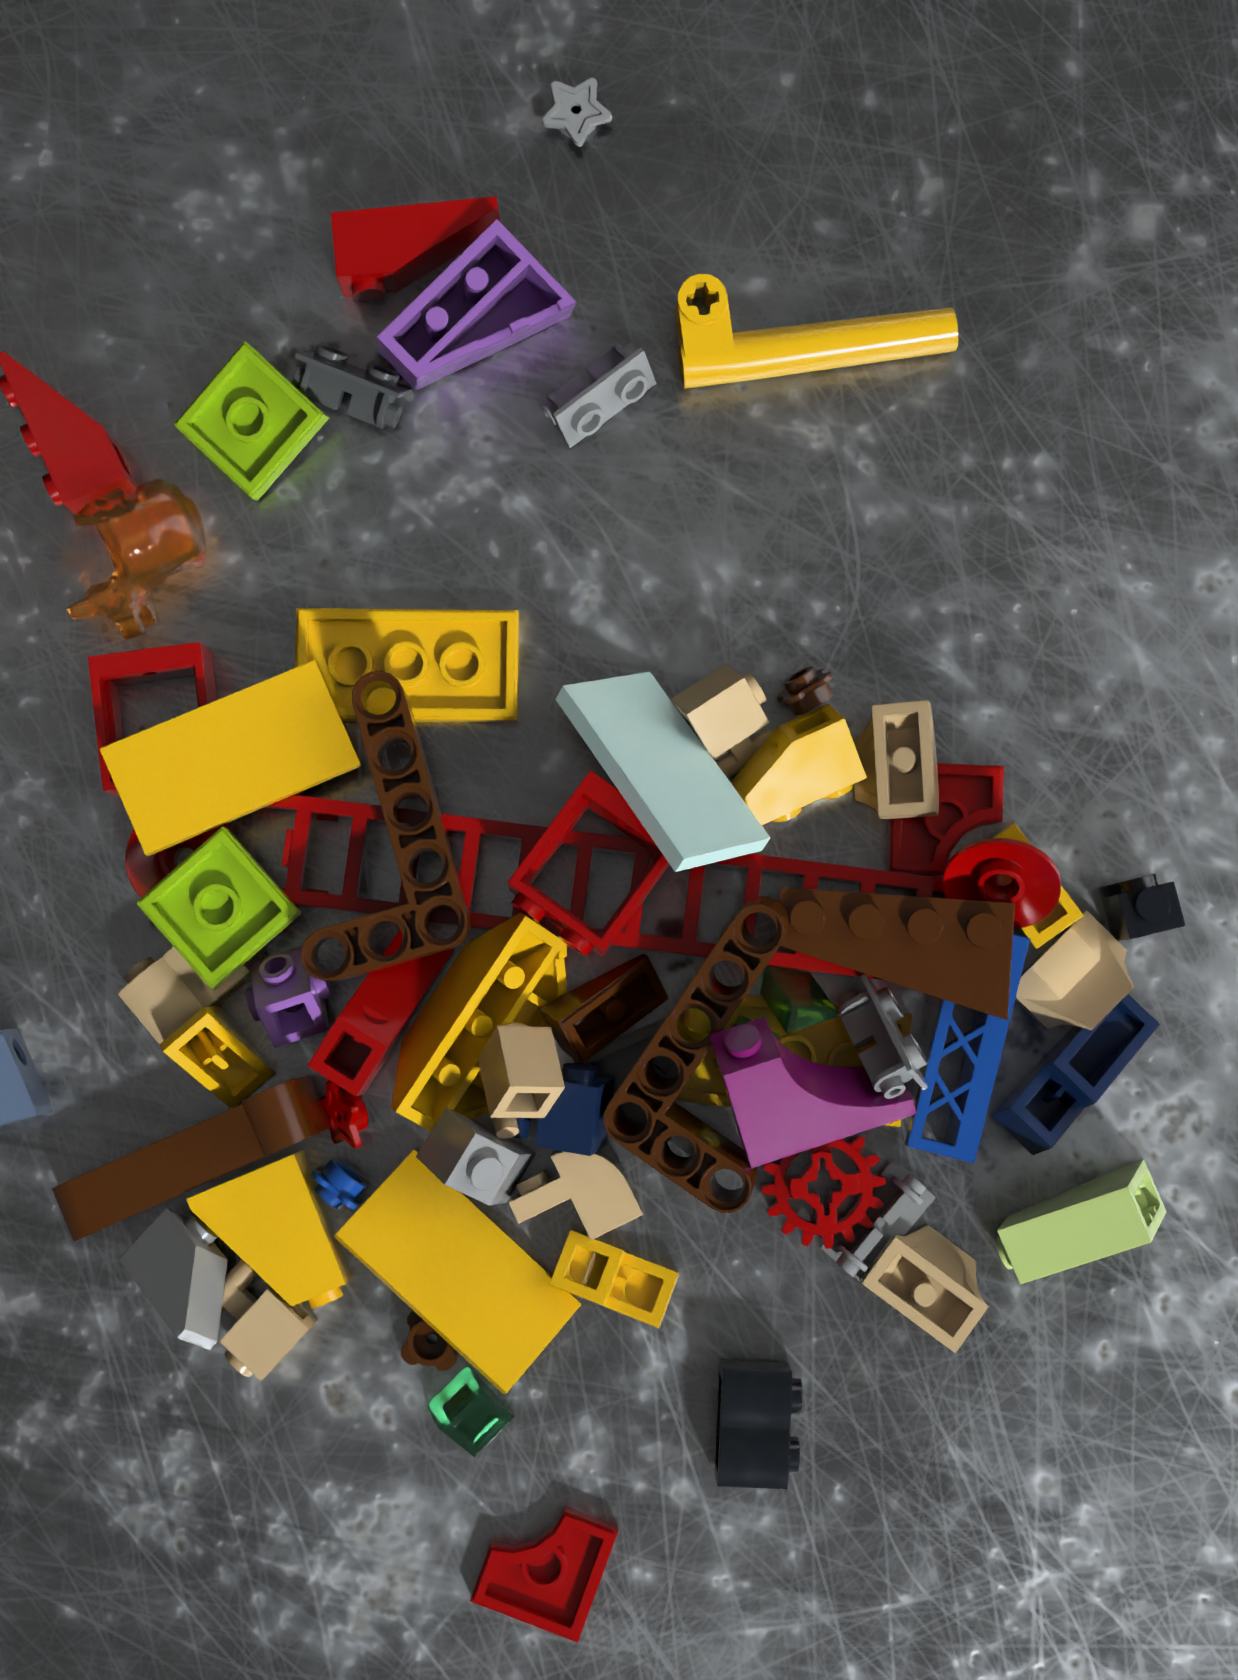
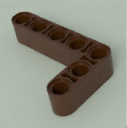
[301,671,471,981]
[603,896,789,1213]
[52,1075,332,1241]

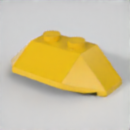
[391,912,567,1132]

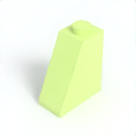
[996,1159,1167,1285]

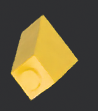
[186,1150,353,1309]

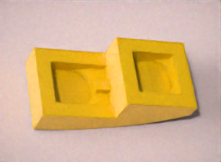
[549,1230,679,1329]

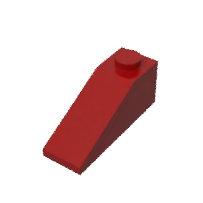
[331,196,500,301]

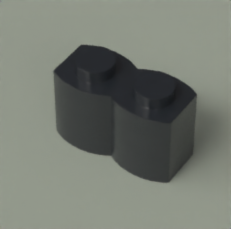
[715,1360,802,1489]

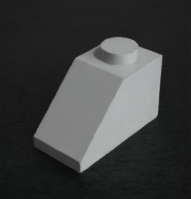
[416,1107,536,1206]
[119,1208,228,1350]

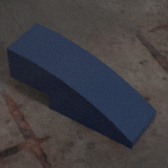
[992,994,1160,1155]

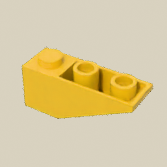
[730,703,867,825]

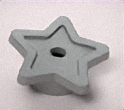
[542,77,612,147]

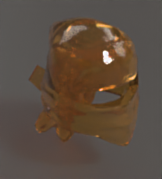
[66,479,207,640]

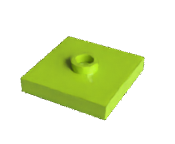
[173,341,329,501]
[136,826,302,990]

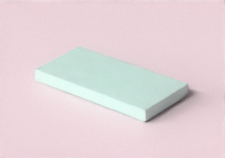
[555,672,770,872]

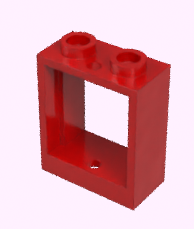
[88,642,218,803]
[507,770,670,957]

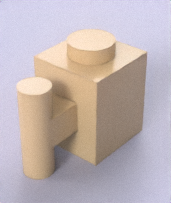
[670,663,772,780]
[478,1023,565,1139]
[219,1259,318,1381]

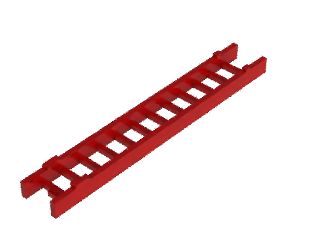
[264,795,945,982]

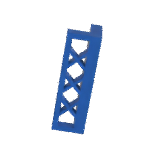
[905,935,1030,1163]

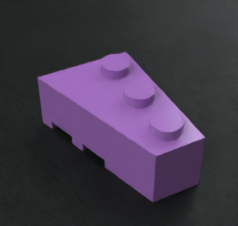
[377,219,576,391]

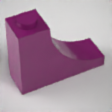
[709,1017,916,1168]

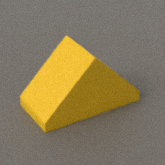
[160,1006,275,1109]

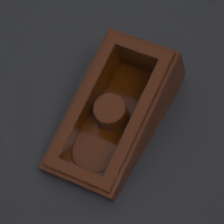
[540,953,669,1063]

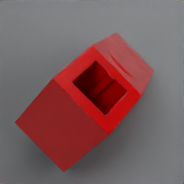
[0,351,139,518]
[307,930,455,1097]

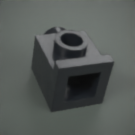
[1099,874,1186,941]

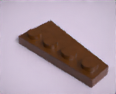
[780,887,1015,1020]

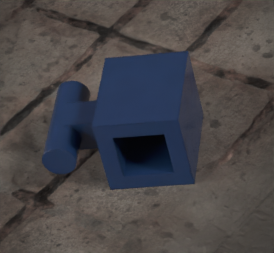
[513,1063,614,1156]

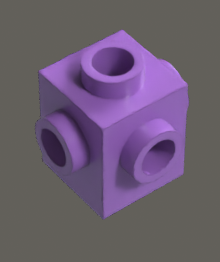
[245,946,333,1048]

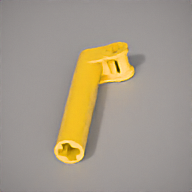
[675,273,958,389]

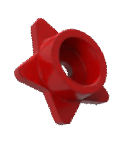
[320,1080,368,1149]

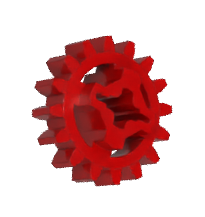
[760,1135,886,1249]

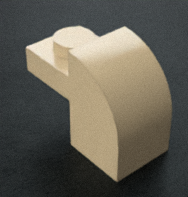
[509,1150,643,1240]

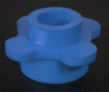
[311,1158,367,1210]

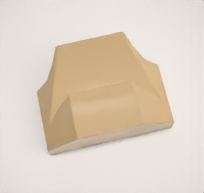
[853,700,939,819]
[1015,910,1135,1030]
[859,1224,989,1354]

